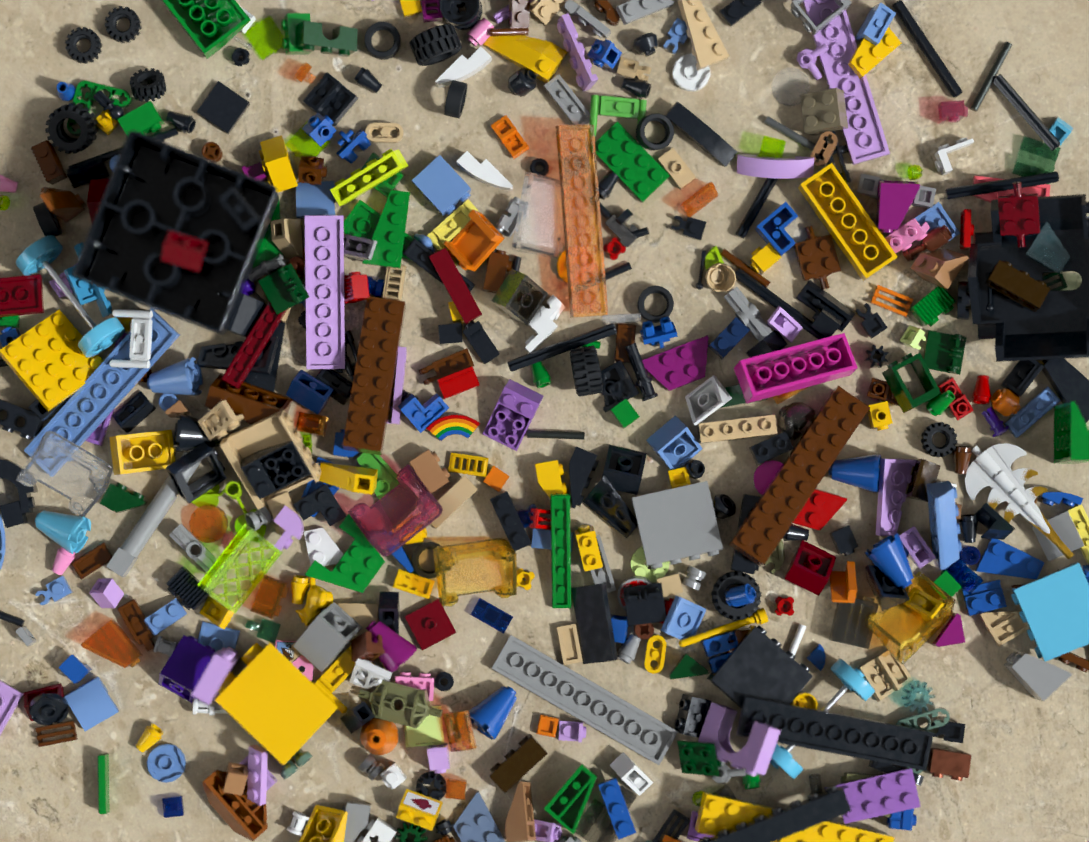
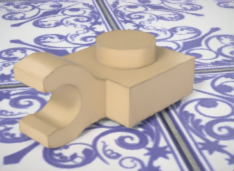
[617,57,651,81]

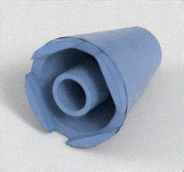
[147,357,203,396]

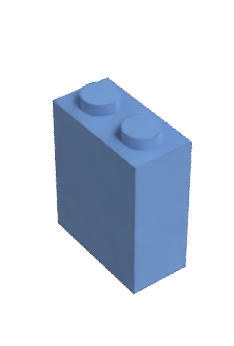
[412,155,471,217]

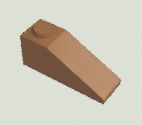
[504,781,536,842]

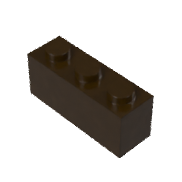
[985,260,1050,312]
[489,735,548,793]

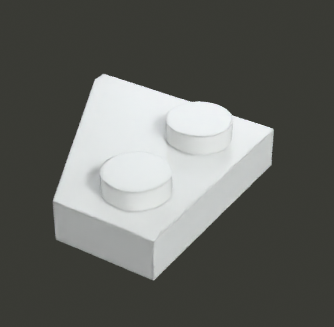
[304,528,344,566]
[349,658,392,690]

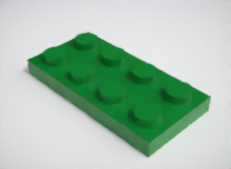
[590,121,670,203]

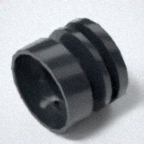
[440,0,483,30]

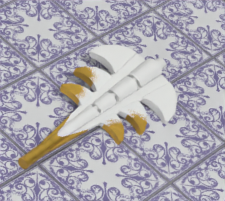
[965,443,1074,560]

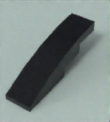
[665,101,738,167]

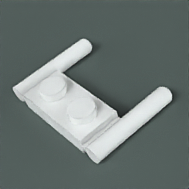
[109,309,153,368]

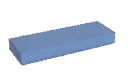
[1004,387,1061,438]

